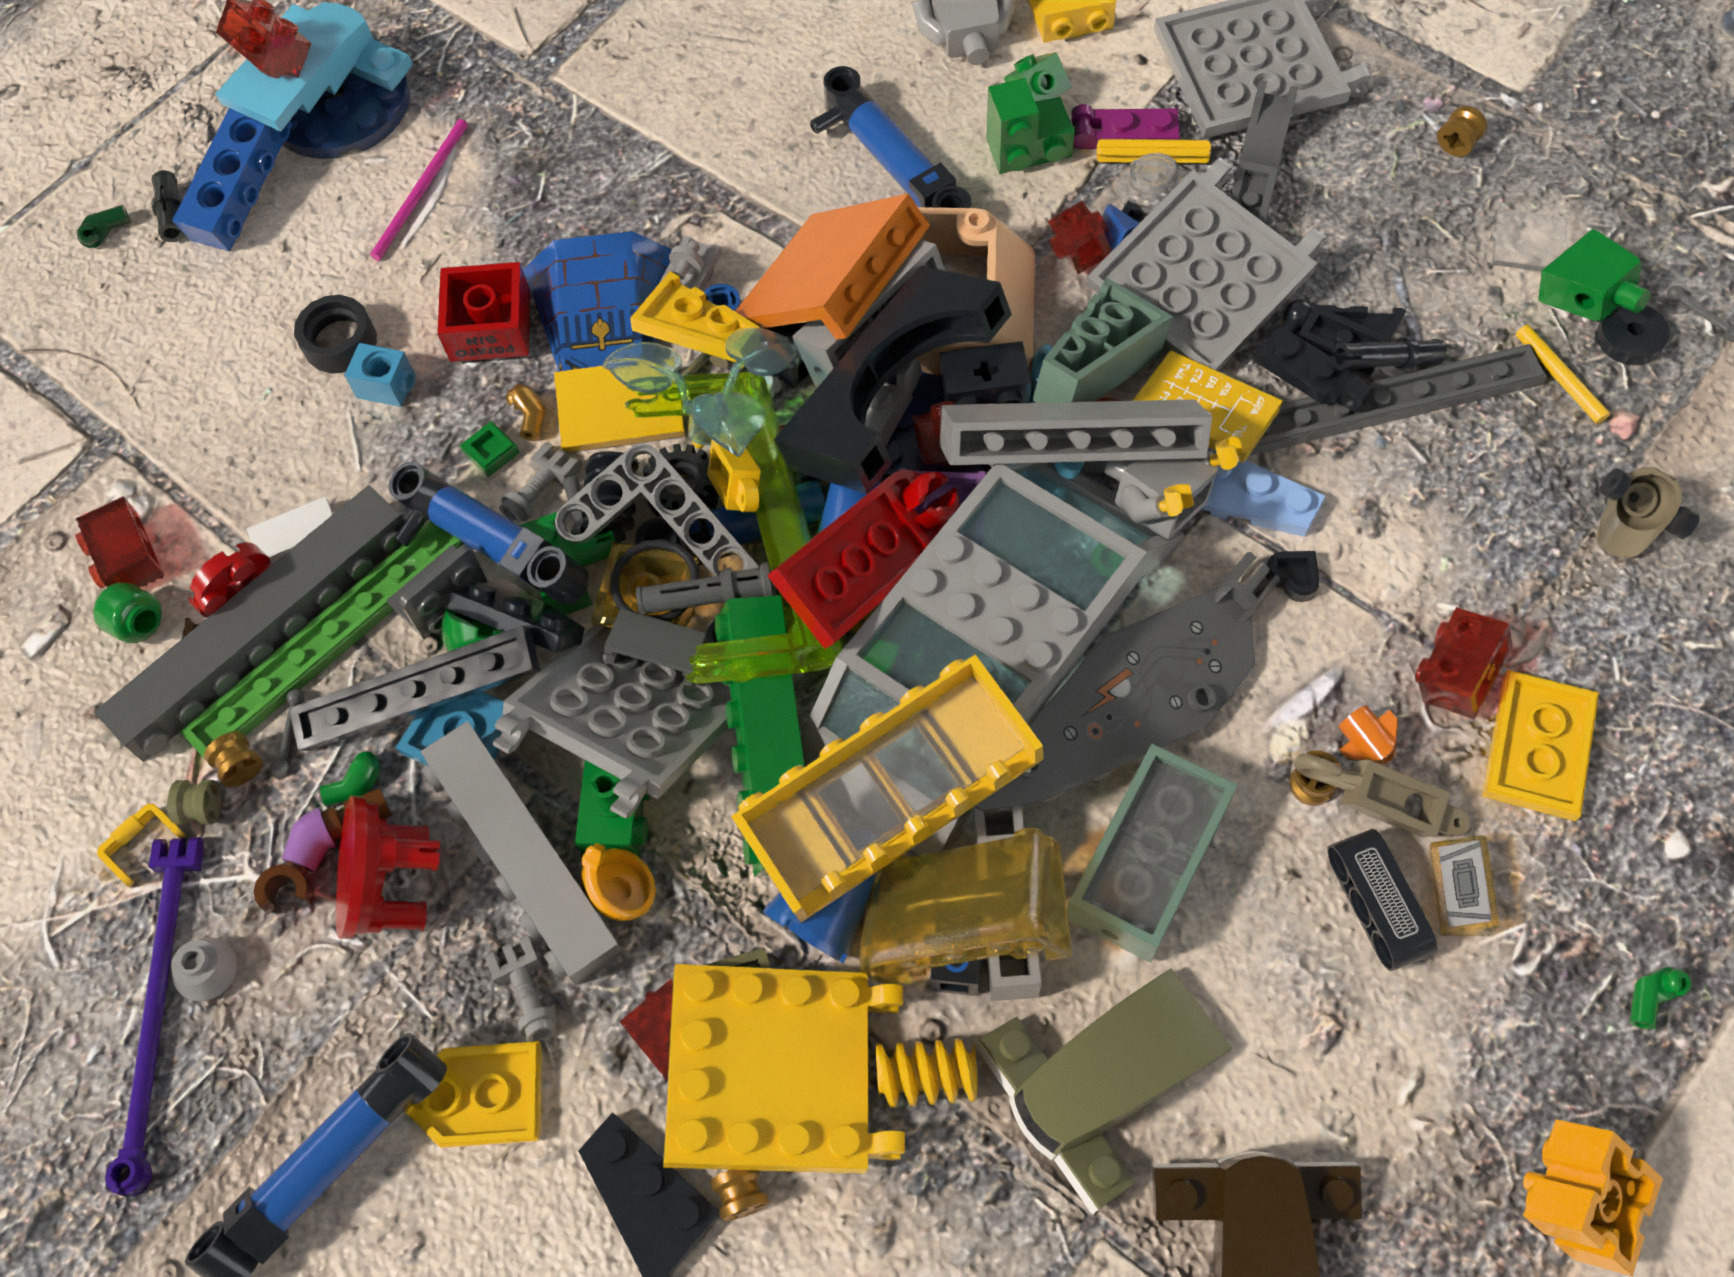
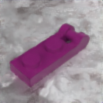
[1071,104,1180,149]

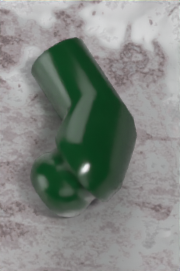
[76,205,131,248]

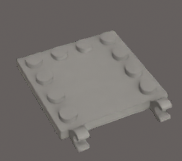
[1154,0,1372,139]
[1086,157,1327,371]
[493,613,731,819]

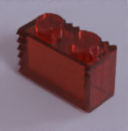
[75,496,164,589]

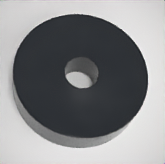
[1596,305,1670,365]

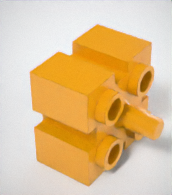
[1523,1119,1663,1277]

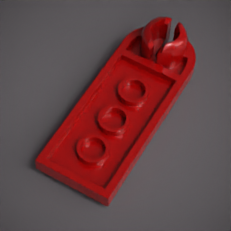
[767,470,960,649]

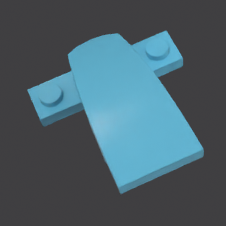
[215,2,413,132]

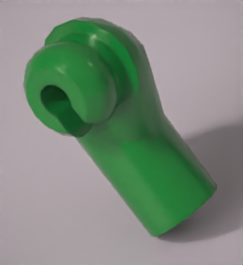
[320,751,380,807]
[1629,967,1691,1030]

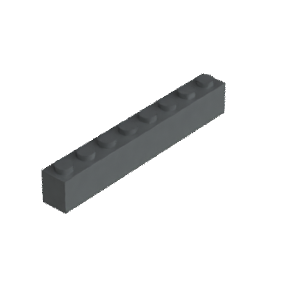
[94,485,405,762]

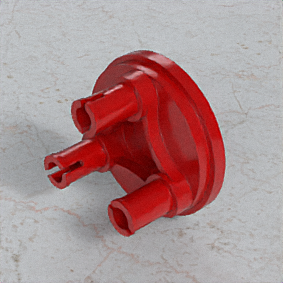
[335,796,440,939]

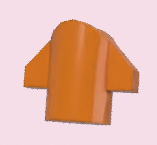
[1338,705,1398,764]

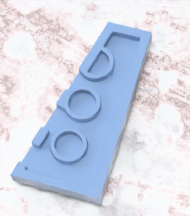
[1201,448,1325,537]

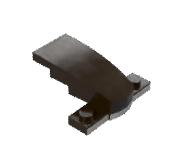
[1152,1151,1362,1277]

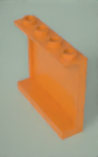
[735,193,930,351]

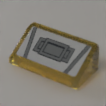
[1429,835,1499,936]

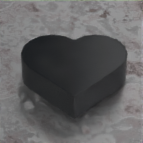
[1266,551,1319,602]

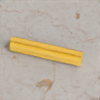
[1096,139,1211,163]

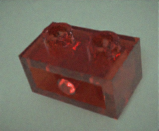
[216,0,311,79]
[1415,607,1513,720]

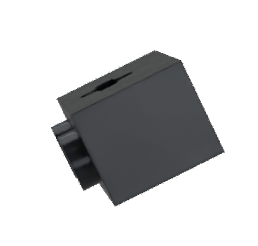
[940,341,1031,405]

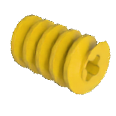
[876,1038,978,1108]

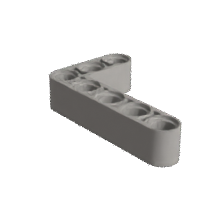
[555,444,779,596]

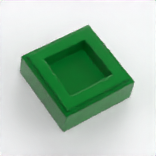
[459,421,520,477]

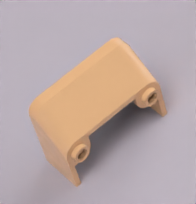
[913,207,1035,376]

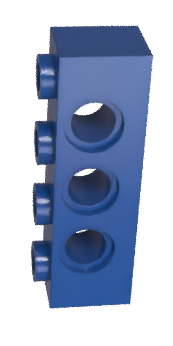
[172,108,293,252]

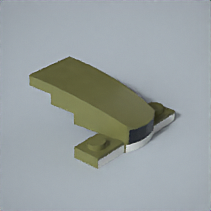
[975,968,1232,1215]

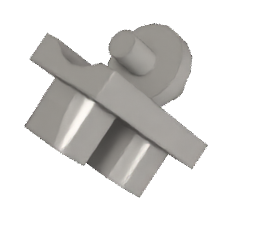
[660,235,722,291]

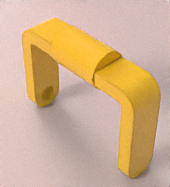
[97,804,186,887]

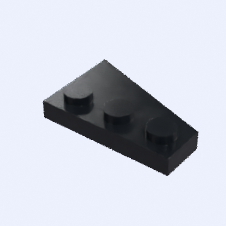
[448,578,585,653]
[578,1112,721,1277]

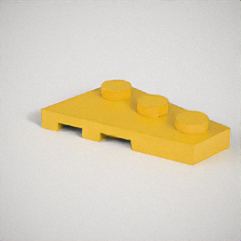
[630,271,760,364]

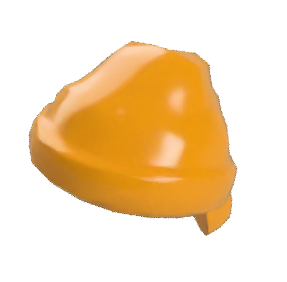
[580,843,656,922]

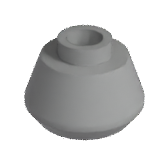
[171,938,237,1001]

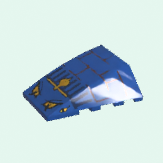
[523,231,672,372]

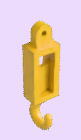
[691,428,761,512]

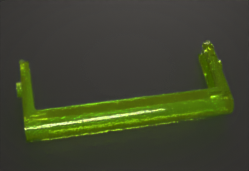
[625,372,843,683]

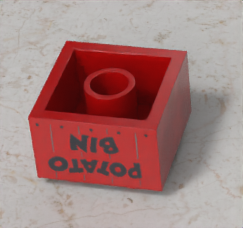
[437,262,531,362]

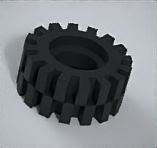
[642,444,719,519]

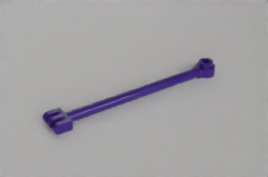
[105,837,204,1197]

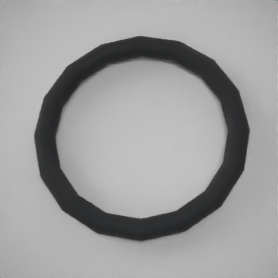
[610,539,699,622]

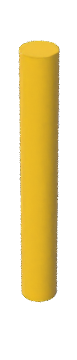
[1515,324,1611,424]

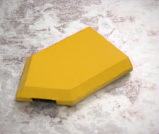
[404,1041,542,1148]

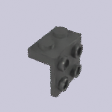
[387,544,488,640]

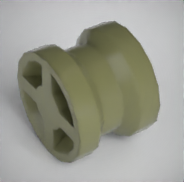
[167,780,222,825]

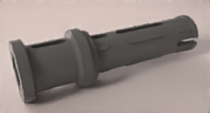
[636,562,774,615]

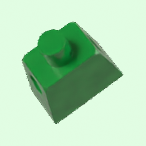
[1538,228,1651,321]

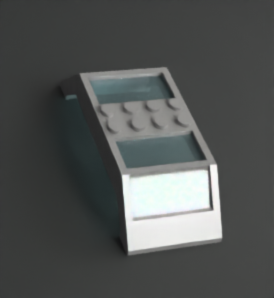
[800,462,1184,869]

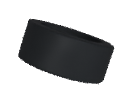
[294,295,377,374]

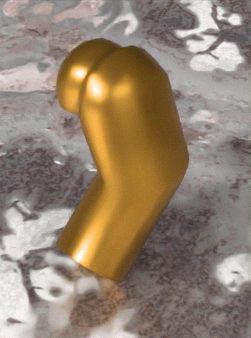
[506,384,546,441]

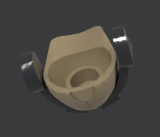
[1596,467,1700,558]

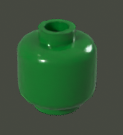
[93,582,162,643]

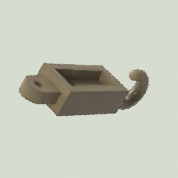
[1294,753,1470,837]

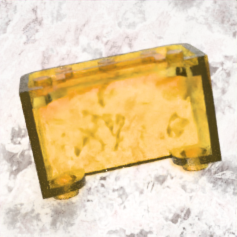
[859,828,1072,985]

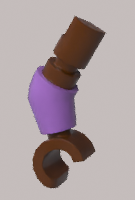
[254,788,393,914]

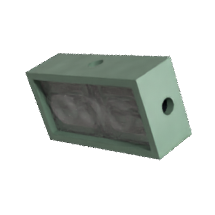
[1065,744,1238,963]

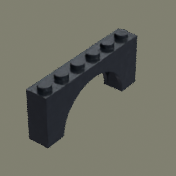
[773,266,1012,494]

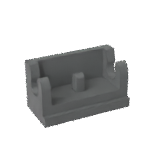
[604,609,706,687]

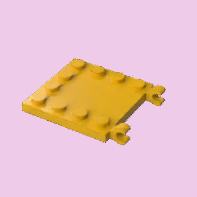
[663,964,905,1174]

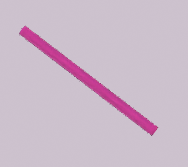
[370,119,468,261]

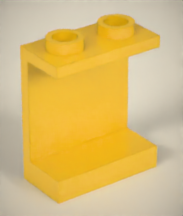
[1027,0,1117,43]

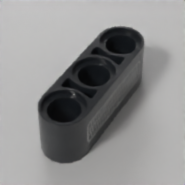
[1327,828,1438,971]

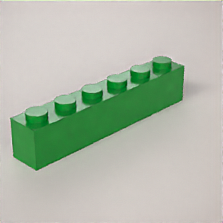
[715,595,805,877]

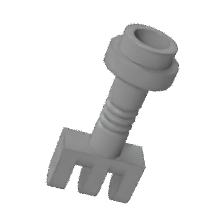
[499,442,582,524]
[485,934,557,1042]

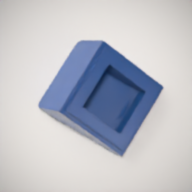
[1092,203,1139,257]

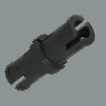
[151,170,184,242]

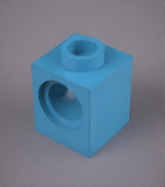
[344,343,415,407]

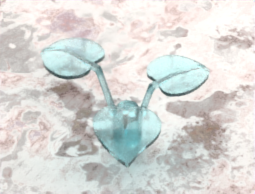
[603,328,797,457]

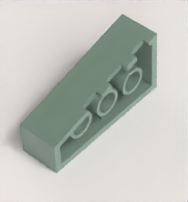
[1033,278,1173,403]

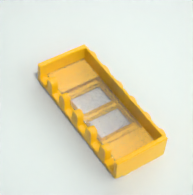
[731,654,1044,923]

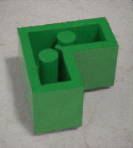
[986,78,1075,174]

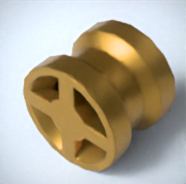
[1437,106,1488,157]
[204,731,263,788]
[1289,750,1341,806]
[710,1169,770,1222]

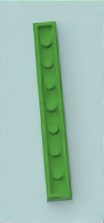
[180,522,467,757]

